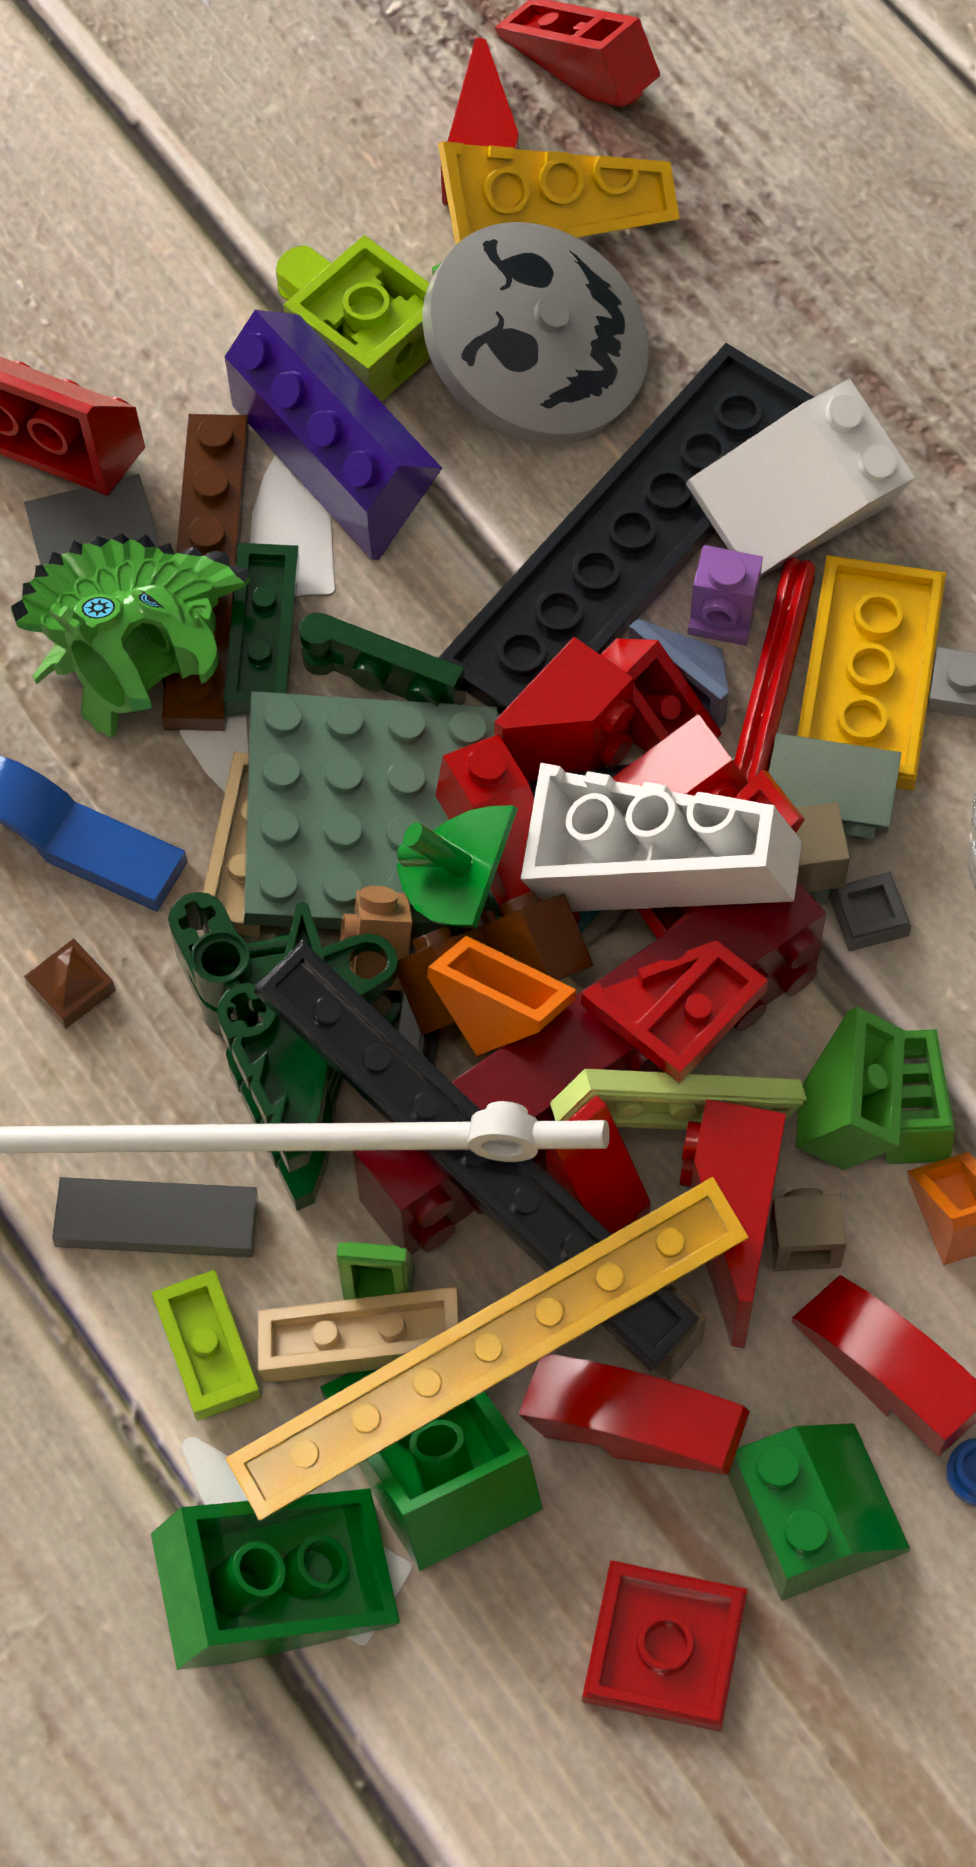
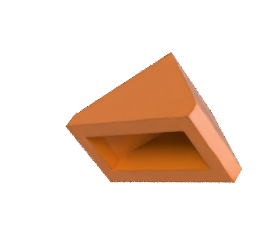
[427,936,576,1056]
[907,1152,976,1266]

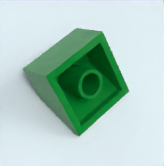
[728,1423,910,1601]

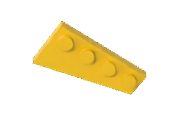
[438,141,680,246]

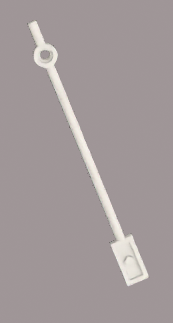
[0,1101,609,1162]

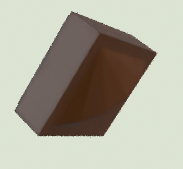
[24,938,116,1029]

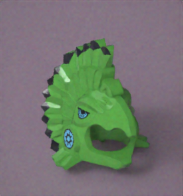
[11,533,250,738]

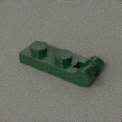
[299,613,465,707]

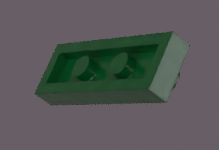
[224,543,300,714]

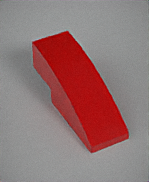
[791,1275,976,1457]
[518,1354,750,1475]

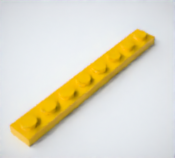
[225,1177,748,1521]

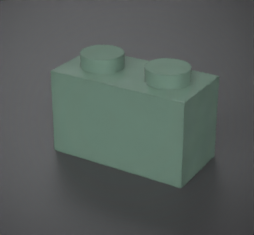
[769,733,902,840]

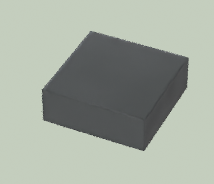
[829,872,911,952]

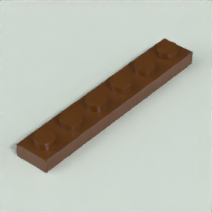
[162,414,249,731]

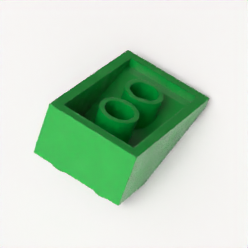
[320,1370,543,1571]
[151,1488,400,1670]

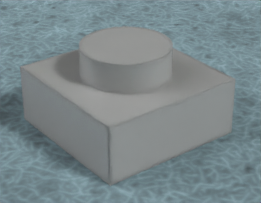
[927,646,976,718]

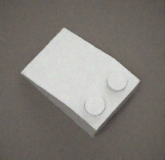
[686,378,915,577]

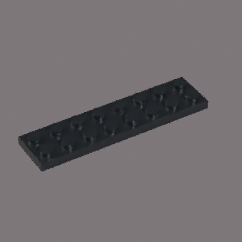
[438,343,814,715]

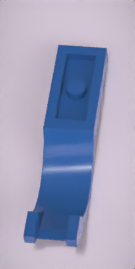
[0,755,188,912]

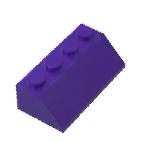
[224,309,443,560]

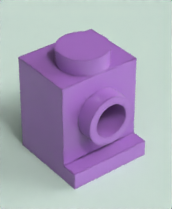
[687,545,763,646]

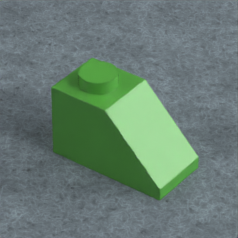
[796,1006,905,1170]

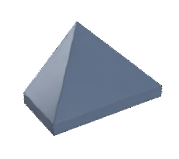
[629,619,729,729]

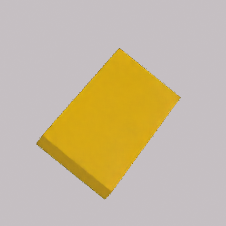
[797,555,946,791]

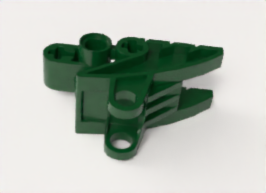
[168,892,402,1211]

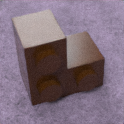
[397,891,594,1036]

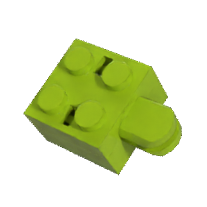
[275,235,430,402]

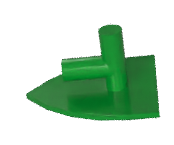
[396,805,518,928]

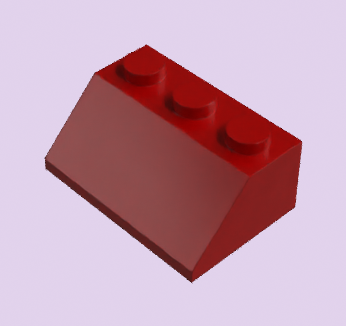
[0,357,146,496]

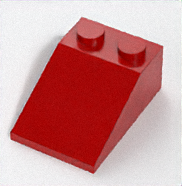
[679,1099,786,1349]

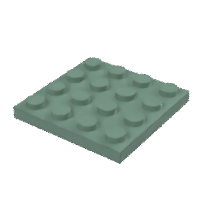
[243,691,499,936]

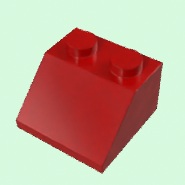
[494,637,635,782]

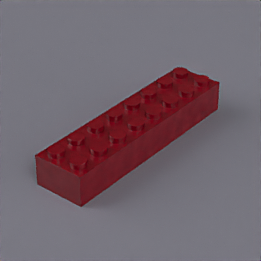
[353,881,826,1255]

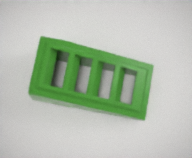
[885,1029,955,1164]
[336,1242,415,1300]

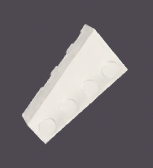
[521,763,802,912]

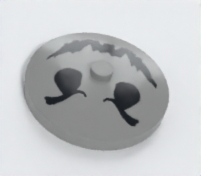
[423,222,649,445]

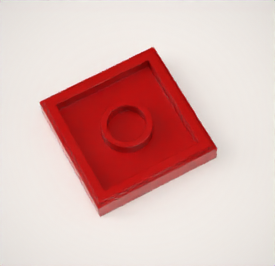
[582,1560,748,1732]

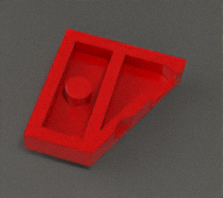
[581,940,768,1084]

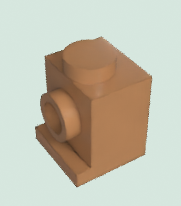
[341,886,412,991]

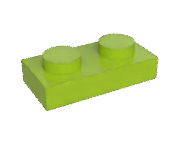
[151,1269,261,1421]

